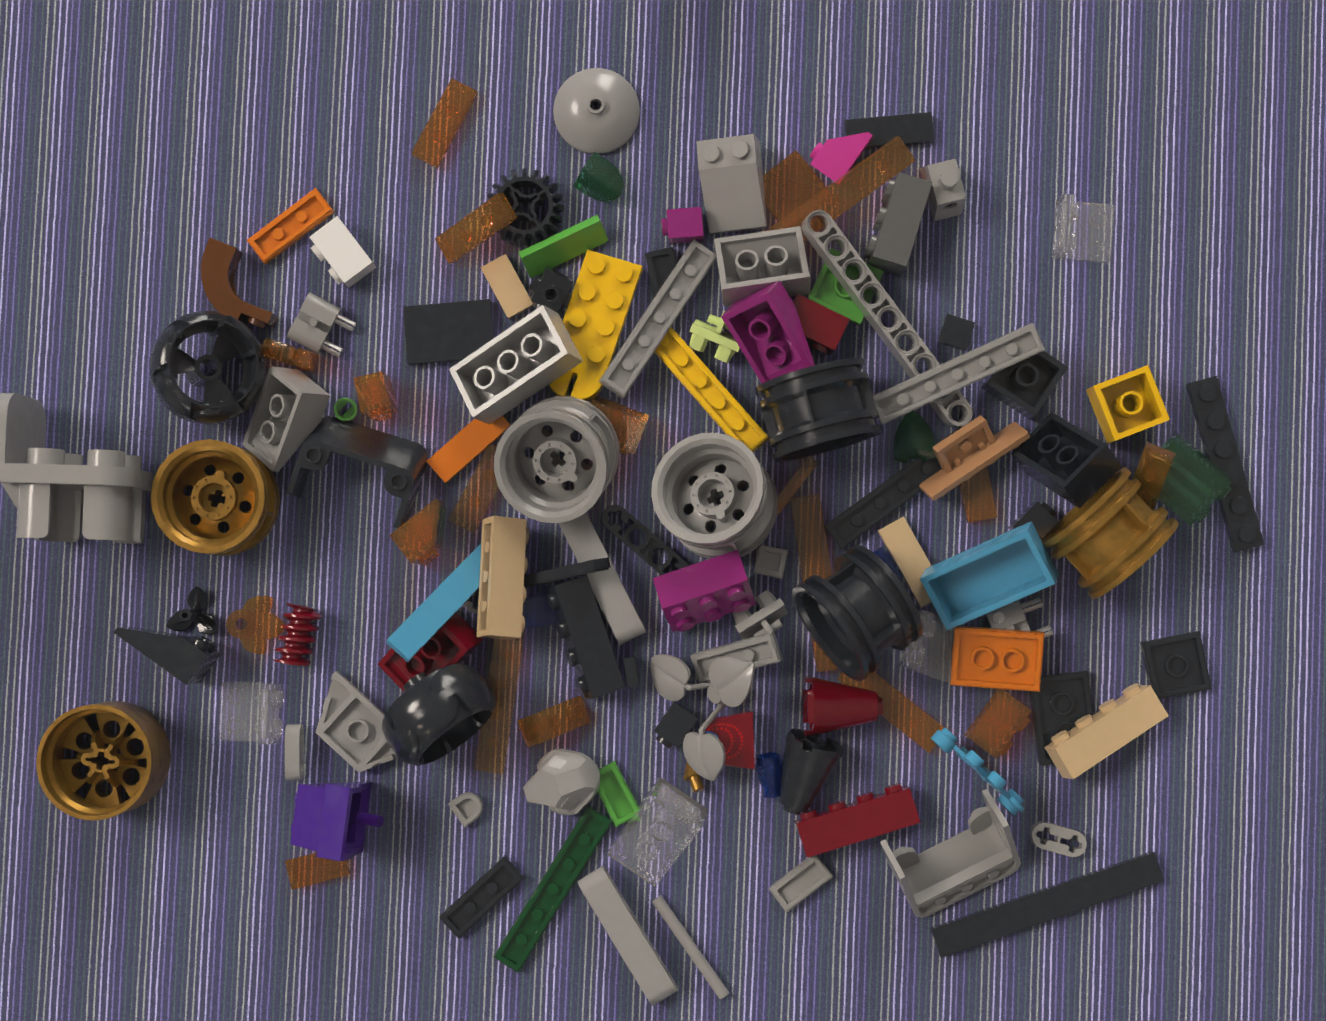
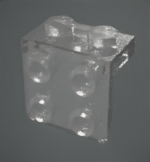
[219,681,284,744]

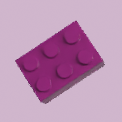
[653,550,756,632]

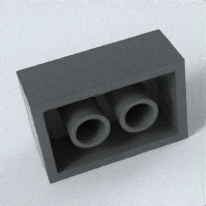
[864,172,933,277]

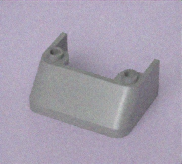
[880,789,1021,918]

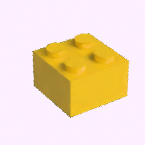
[1086,365,1170,444]

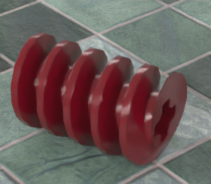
[273,603,322,667]

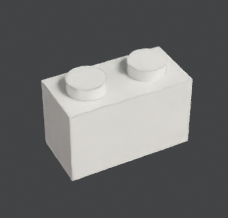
[309,216,376,288]

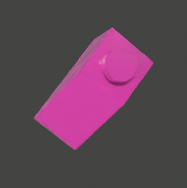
[809,132,874,185]

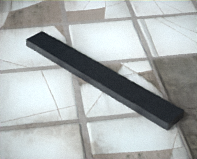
[930,851,1164,958]

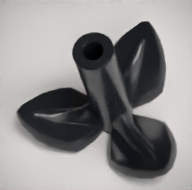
[166,586,218,635]

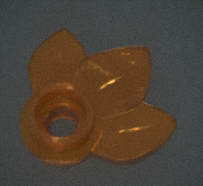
[226,596,284,654]

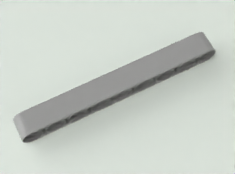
[802,210,973,427]

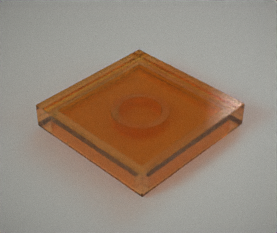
[763,150,832,229]

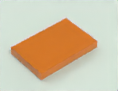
[950,626,1045,692]

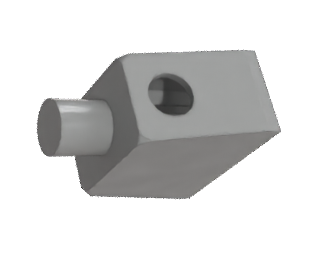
[919,159,966,222]

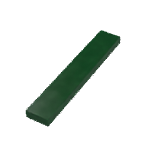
[493,805,613,973]

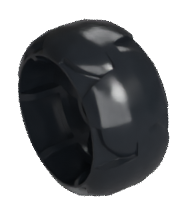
[149,311,266,425]
[382,663,495,766]

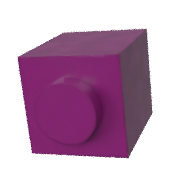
[661,207,704,244]

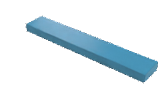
[386,544,481,662]

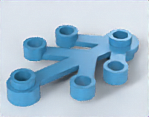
[930,727,1024,816]

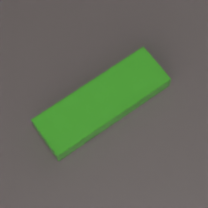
[518,215,609,278]

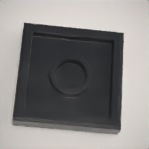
[1140,631,1212,699]

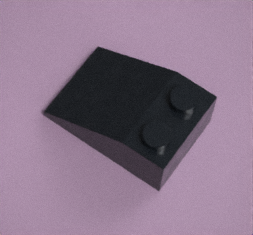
[113,627,221,685]

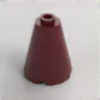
[803,677,883,736]

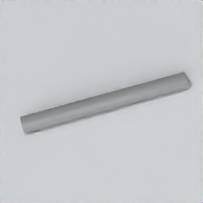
[652,895,729,999]

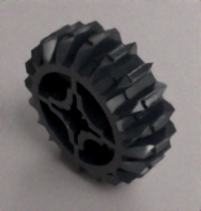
[486,168,565,248]

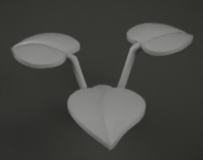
[650,654,755,781]

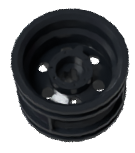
[755,358,883,462]
[792,545,923,682]

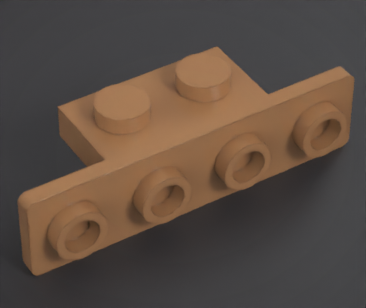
[919,415,1030,501]

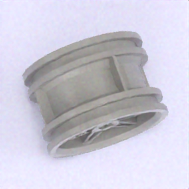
[494,396,620,523]
[651,433,778,559]

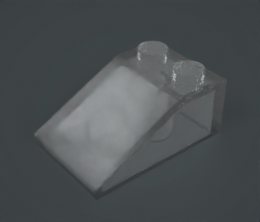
[607,777,709,887]

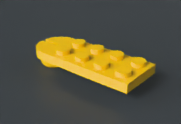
[549,249,643,401]

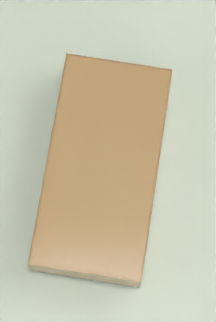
[480,254,534,319]

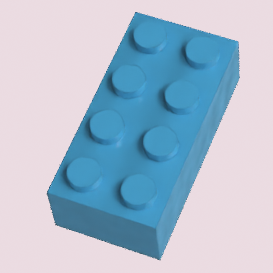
[920,521,1059,630]

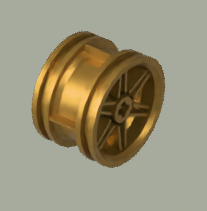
[151,439,280,556]
[1042,467,1179,599]

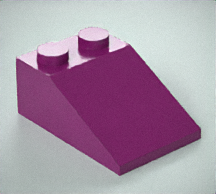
[721,280,815,384]

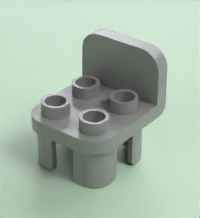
[0,393,153,544]

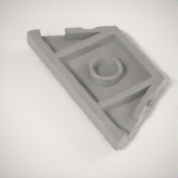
[315,670,398,773]

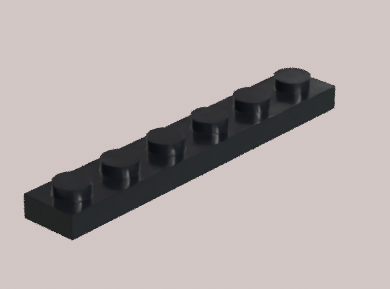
[1186,376,1264,552]

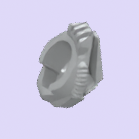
[523,748,601,816]

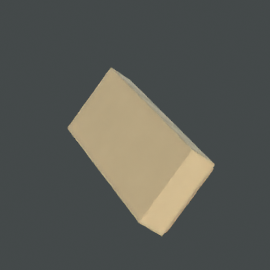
[878,516,932,607]

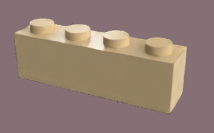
[477,516,529,640]
[1044,683,1169,779]

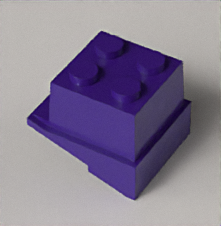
[290,781,384,861]

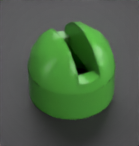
[334,397,357,421]

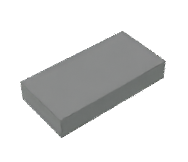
[768,855,833,913]

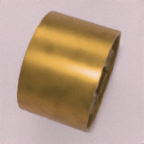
[36,701,171,821]

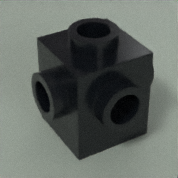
[528,265,573,312]

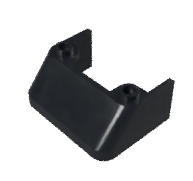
[286,416,428,531]

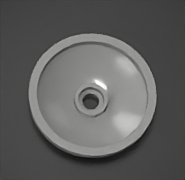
[553,68,640,155]

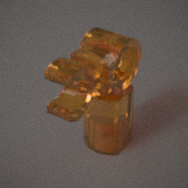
[262,338,319,373]

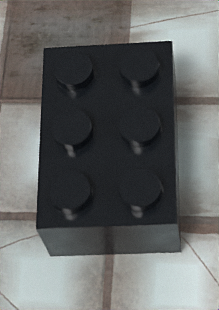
[1011,412,1122,509]

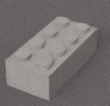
[449,305,583,424]

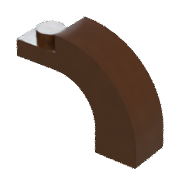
[201,237,278,329]

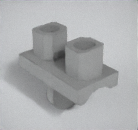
[732,590,788,640]

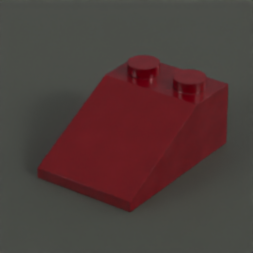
[377,612,484,692]

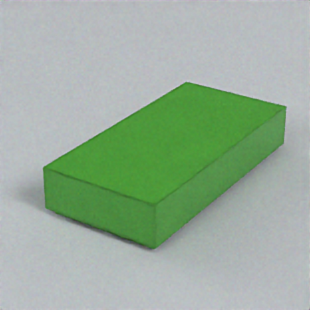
[597,761,642,827]

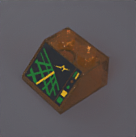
[389,498,447,566]

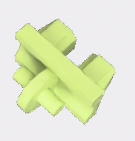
[689,311,740,363]

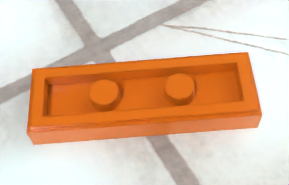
[247,188,335,264]
[426,416,511,484]

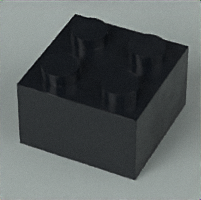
[981,351,1068,420]

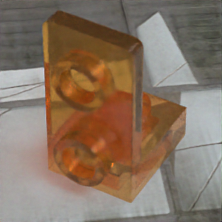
[517,696,590,748]

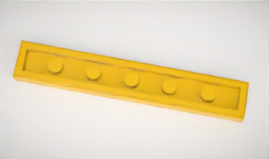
[654,327,769,453]

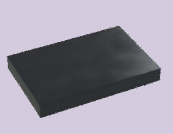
[403,299,494,365]
[1029,671,1093,766]

